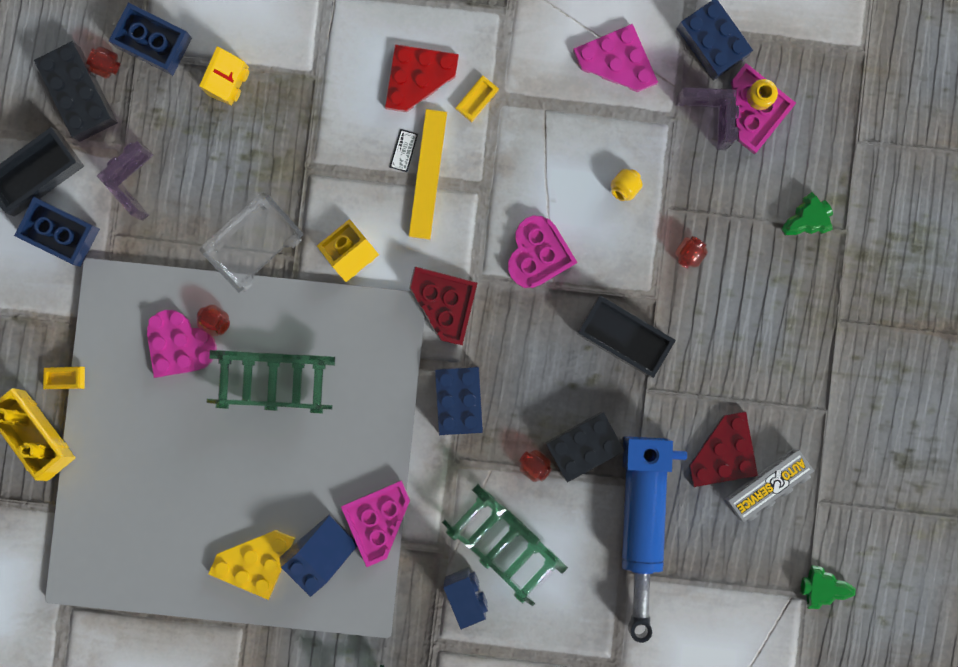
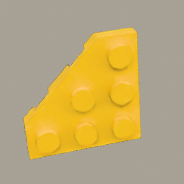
[208,530,295,600]

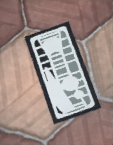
[389,129,418,172]

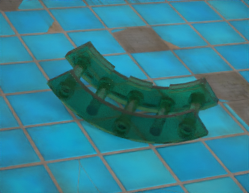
[207,350,335,414]
[442,484,568,606]

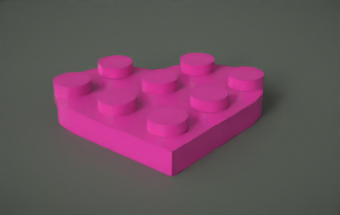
[508,215,578,288]
[147,310,217,378]

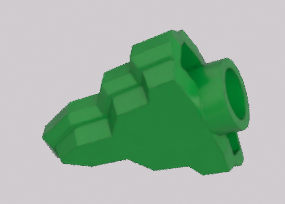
[781,192,833,236]
[801,565,856,609]

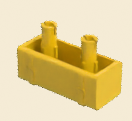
[0,388,76,481]

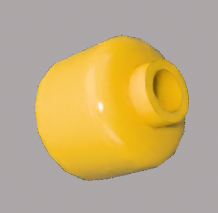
[747,79,778,110]
[610,169,643,201]

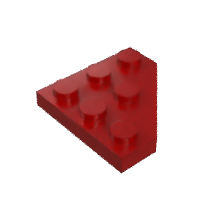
[385,44,459,112]

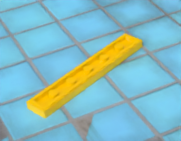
[409,109,447,240]

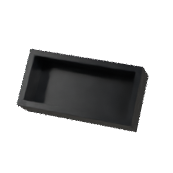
[34,41,118,142]
[0,127,84,217]
[576,295,676,378]

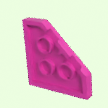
[573,24,658,92]
[731,63,796,154]
[341,480,410,567]

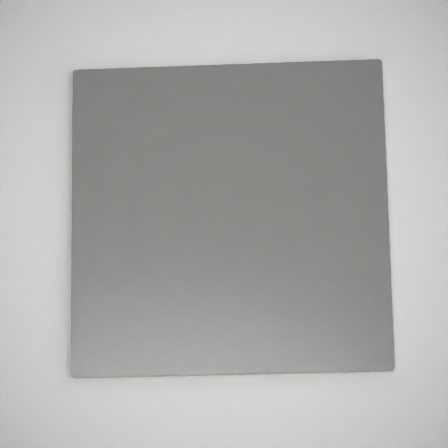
[45,258,425,638]

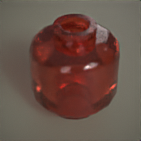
[86,46,121,79]
[675,236,708,269]
[197,304,230,337]
[519,450,552,482]

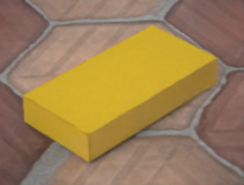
[455,75,499,123]
[43,367,85,389]

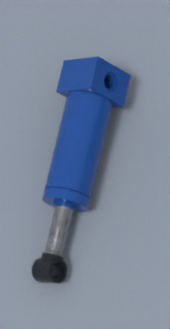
[622,436,687,643]

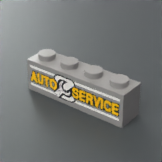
[724,449,814,522]

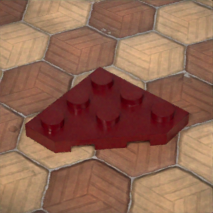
[409,267,477,346]
[689,412,758,487]

